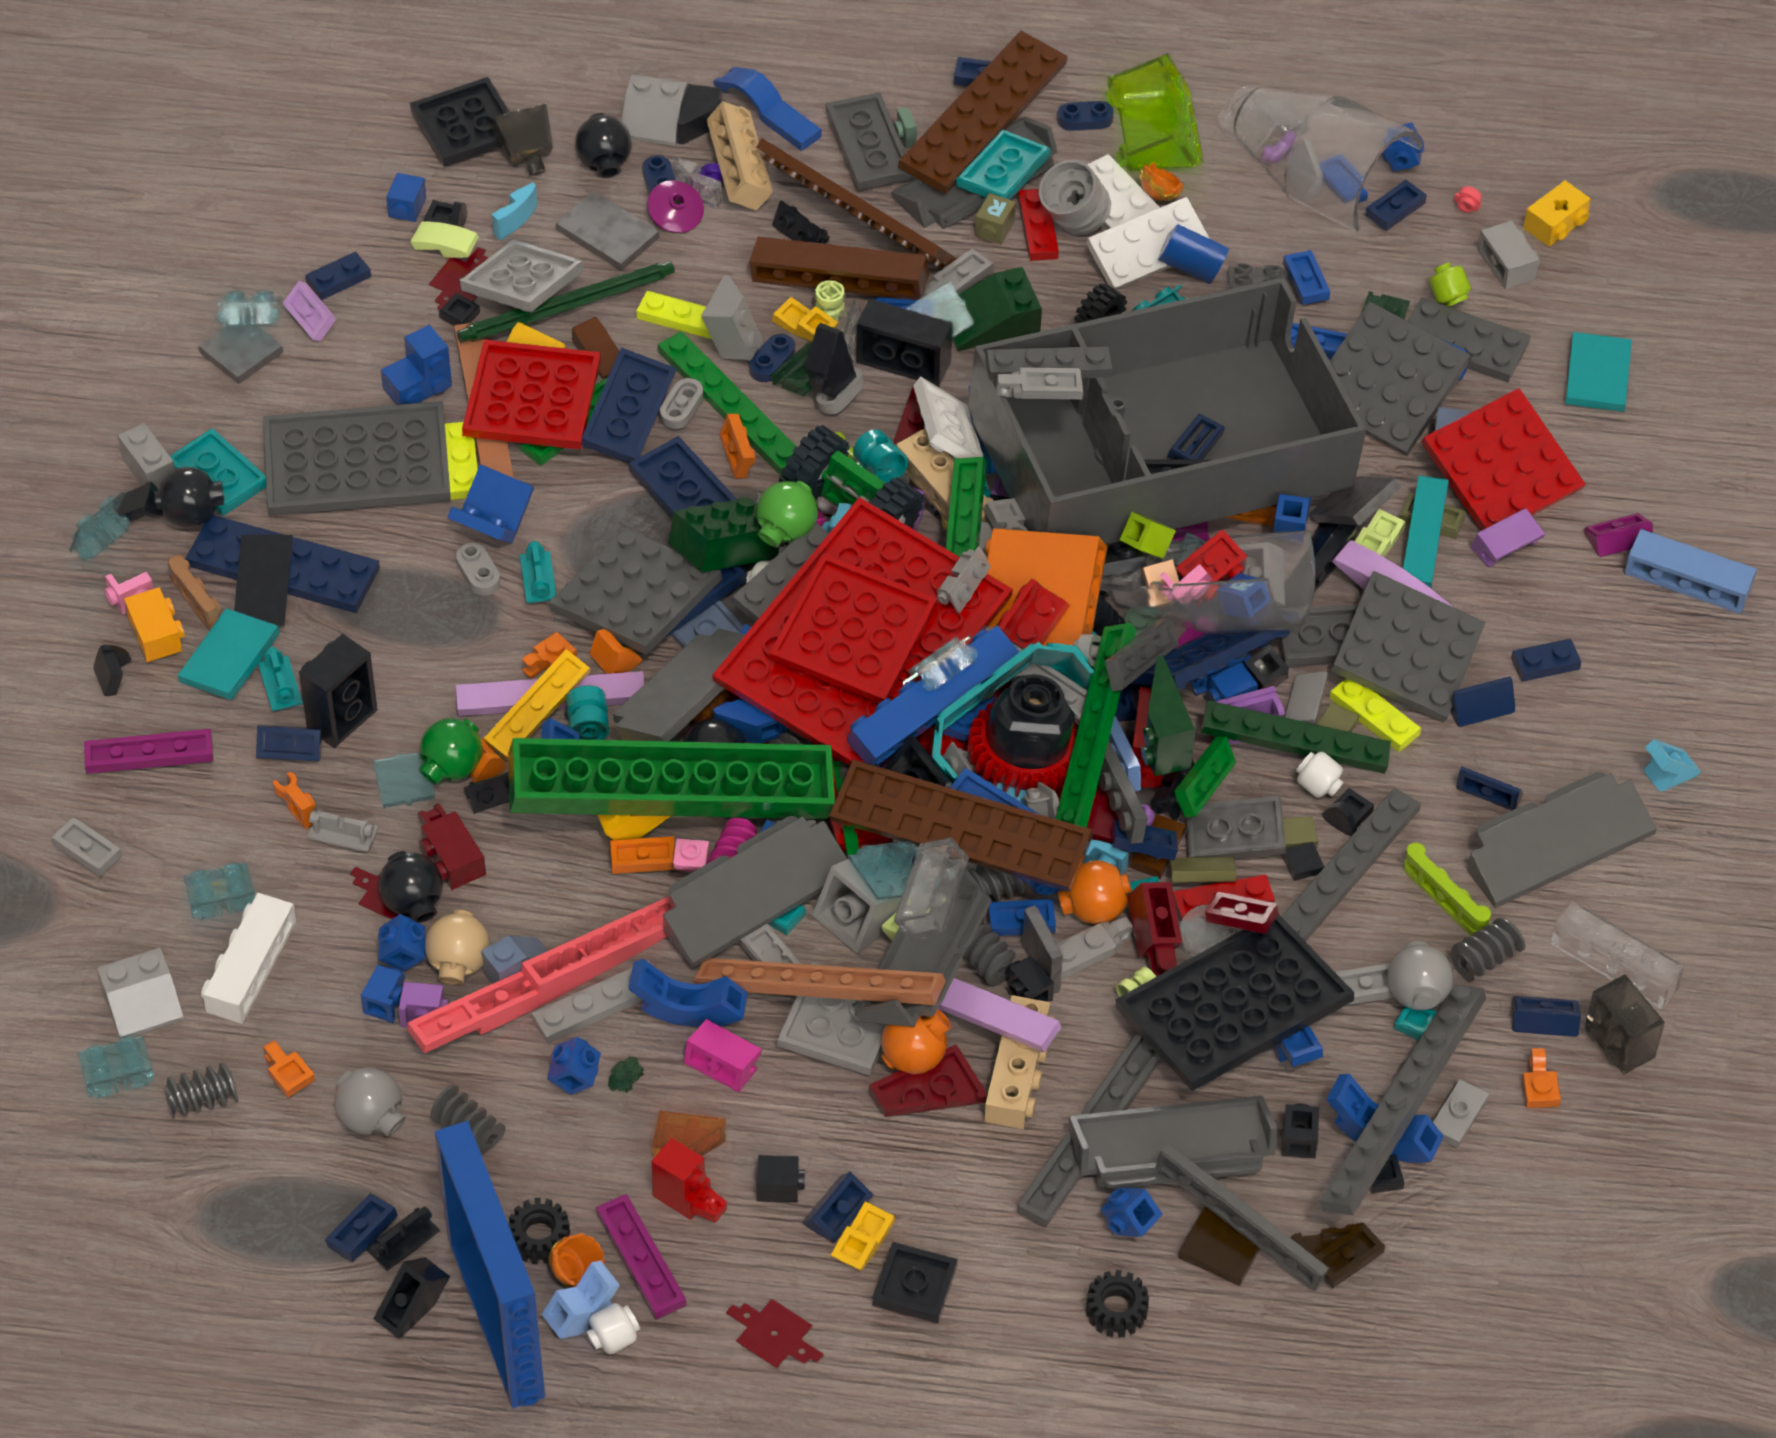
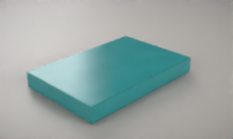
[956,130,1051,200]
[1565,332,1632,412]
[170,428,267,517]
[177,608,280,700]

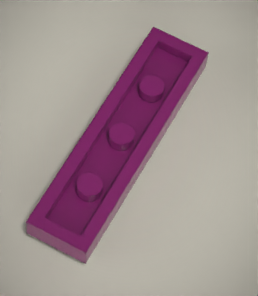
[84,729,214,774]
[596,1194,686,1320]

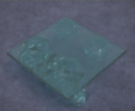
[217,291,281,325]
[69,492,130,561]
[902,635,978,691]
[848,841,933,900]
[183,862,255,920]
[78,1036,155,1099]

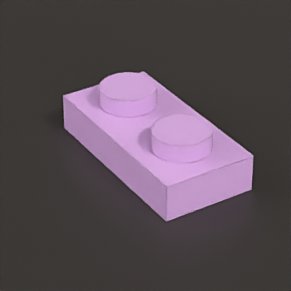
[282,281,336,342]

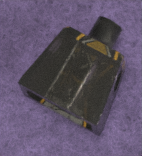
[491,103,553,176]

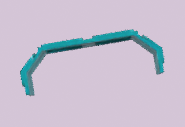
[930,642,1094,785]

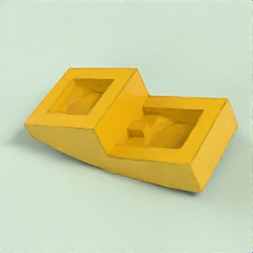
[772,297,838,341]
[831,1201,896,1272]

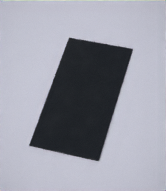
[234,535,293,626]

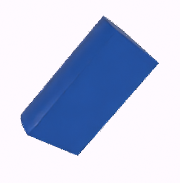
[1157,224,1230,284]

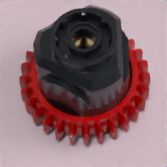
[967,674,1078,797]

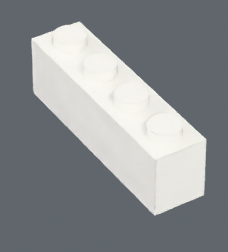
[201,893,296,1024]

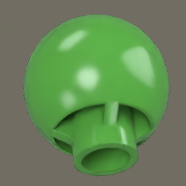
[756,481,818,548]

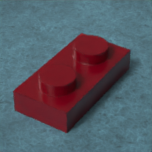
[1205,892,1279,934]

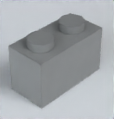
[1478,220,1540,289]
[118,423,175,491]

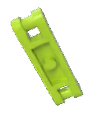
[1403,842,1491,936]

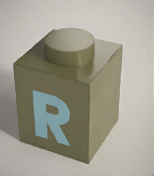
[975,193,1016,245]

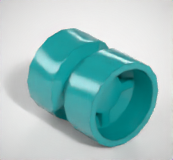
[853,429,908,483]
[566,685,610,740]

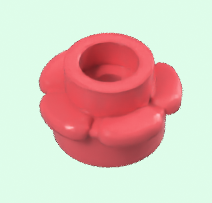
[1454,186,1482,213]

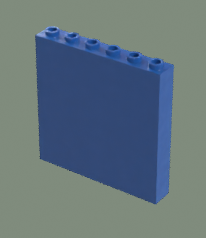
[434,1121,545,1408]

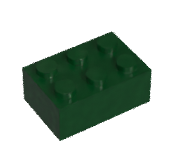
[668,497,780,572]

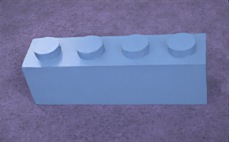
[1625,529,1757,614]

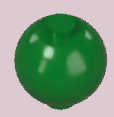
[418,718,483,785]

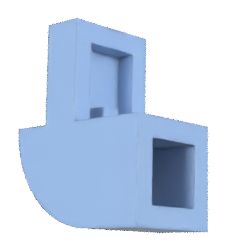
[541,1261,620,1339]

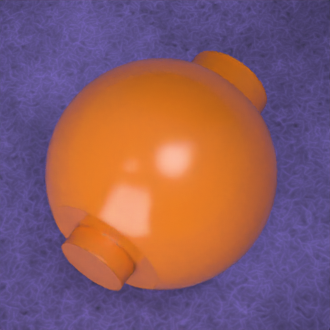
[1058,860,1132,925]
[881,1008,952,1074]

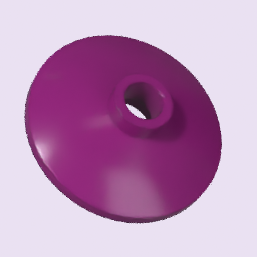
[647,180,704,234]

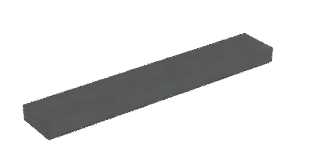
[1156,1143,1329,1291]

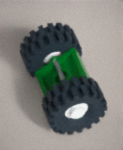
[779,425,925,528]

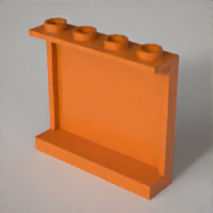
[986,528,1108,645]

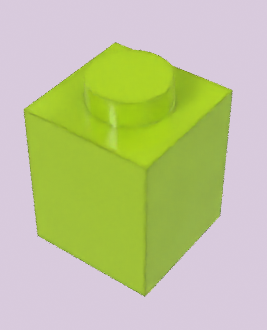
[1119,512,1176,559]

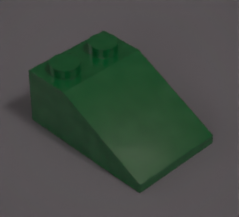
[939,267,1042,352]
[1141,656,1195,776]

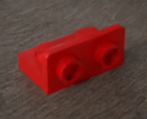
[1176,529,1247,603]
[998,578,1070,649]

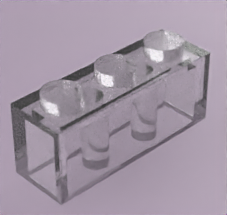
[894,838,969,940]

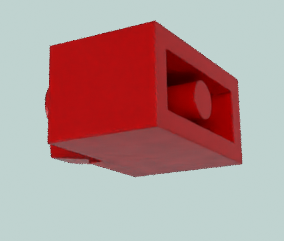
[651,1138,727,1223]

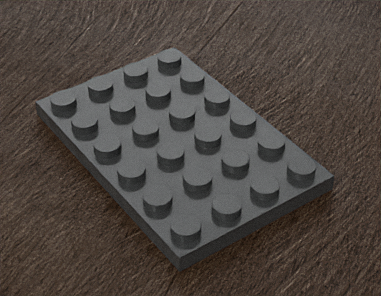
[263,401,451,515]

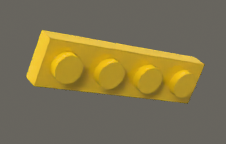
[484,649,590,761]

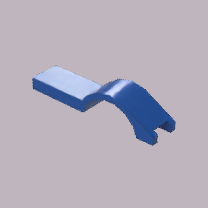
[714,67,822,151]

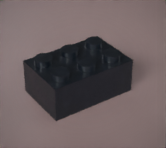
[856,299,953,387]
[299,634,378,749]

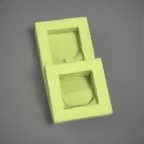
[410,222,479,258]
[1354,509,1406,557]

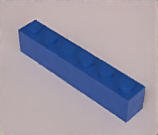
[847,625,1020,766]

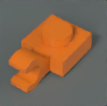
[522,632,577,679]
[273,772,316,829]
[263,1040,315,1098]
[1522,1048,1561,1108]

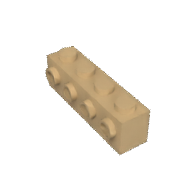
[707,101,773,211]
[896,428,993,522]
[985,995,1055,1130]

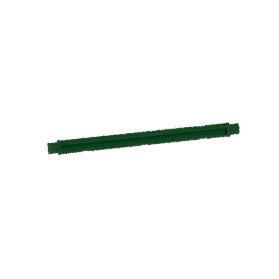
[457,261,675,343]

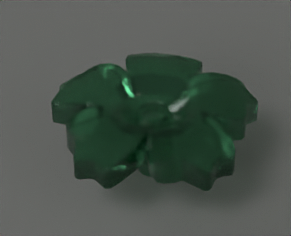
[608,1056,644,1093]

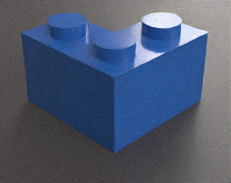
[381,324,452,405]

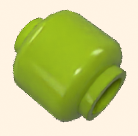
[1428,262,1471,307]

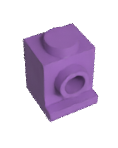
[399,982,450,1028]

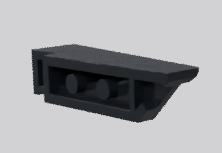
[1271,522,1357,612]

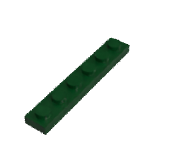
[1201,700,1391,774]

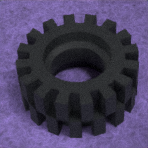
[1074,283,1127,324]
[508,1198,570,1265]
[1086,1270,1149,1338]

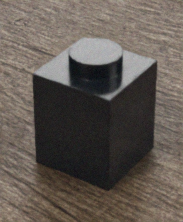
[1245,645,1289,690]
[757,1155,805,1203]

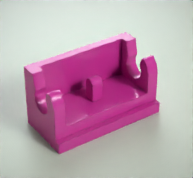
[684,1019,762,1092]

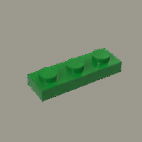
[1175,736,1237,817]

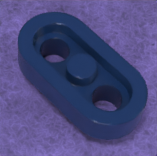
[1057,101,1114,131]
[643,155,676,201]
[749,334,795,382]

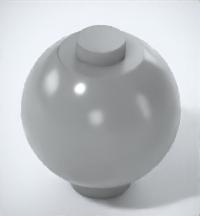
[1388,941,1453,1010]
[335,1068,406,1137]

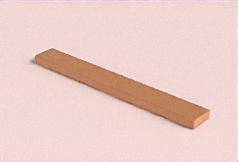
[454,323,514,478]
[693,958,946,1005]

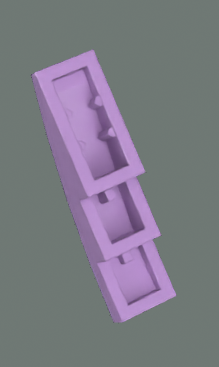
[1332,540,1453,607]

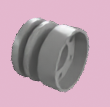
[1039,160,1111,236]

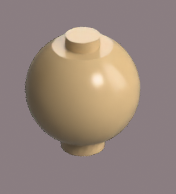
[425,910,490,985]

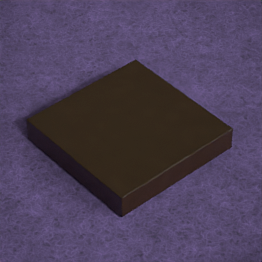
[1179,1206,1260,1286]

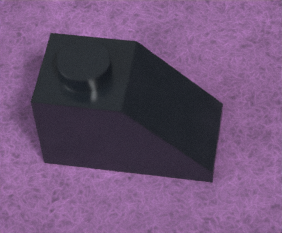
[677,84,726,145]
[805,323,857,398]
[373,1257,450,1338]

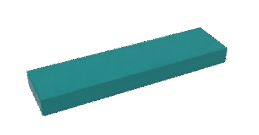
[1403,476,1449,588]

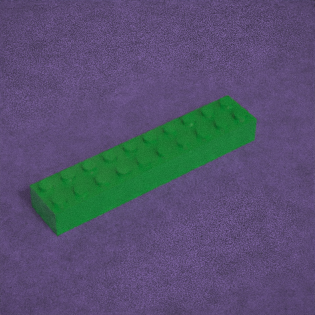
[508,738,835,819]

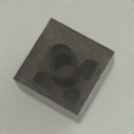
[1585,974,1665,1075]

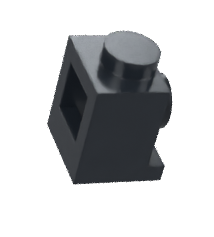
[1005,956,1054,1002]
[1282,1103,1319,1159]

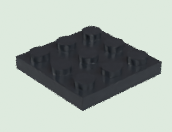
[410,77,522,166]

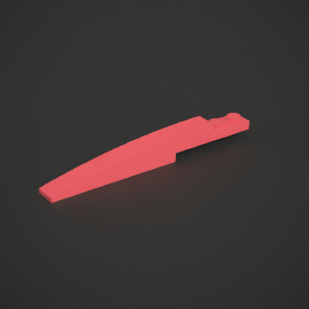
[407,896,673,1053]

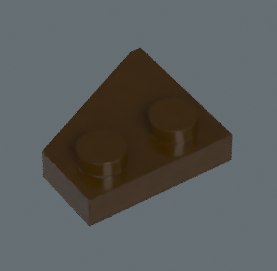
[1291,1222,1385,1289]

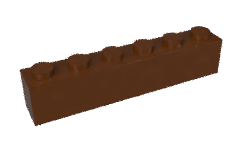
[749,236,929,301]

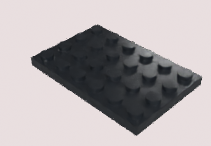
[1116,914,1354,1091]

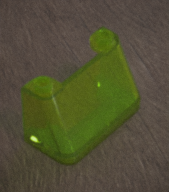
[1105,53,1204,171]

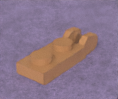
[168,554,221,631]

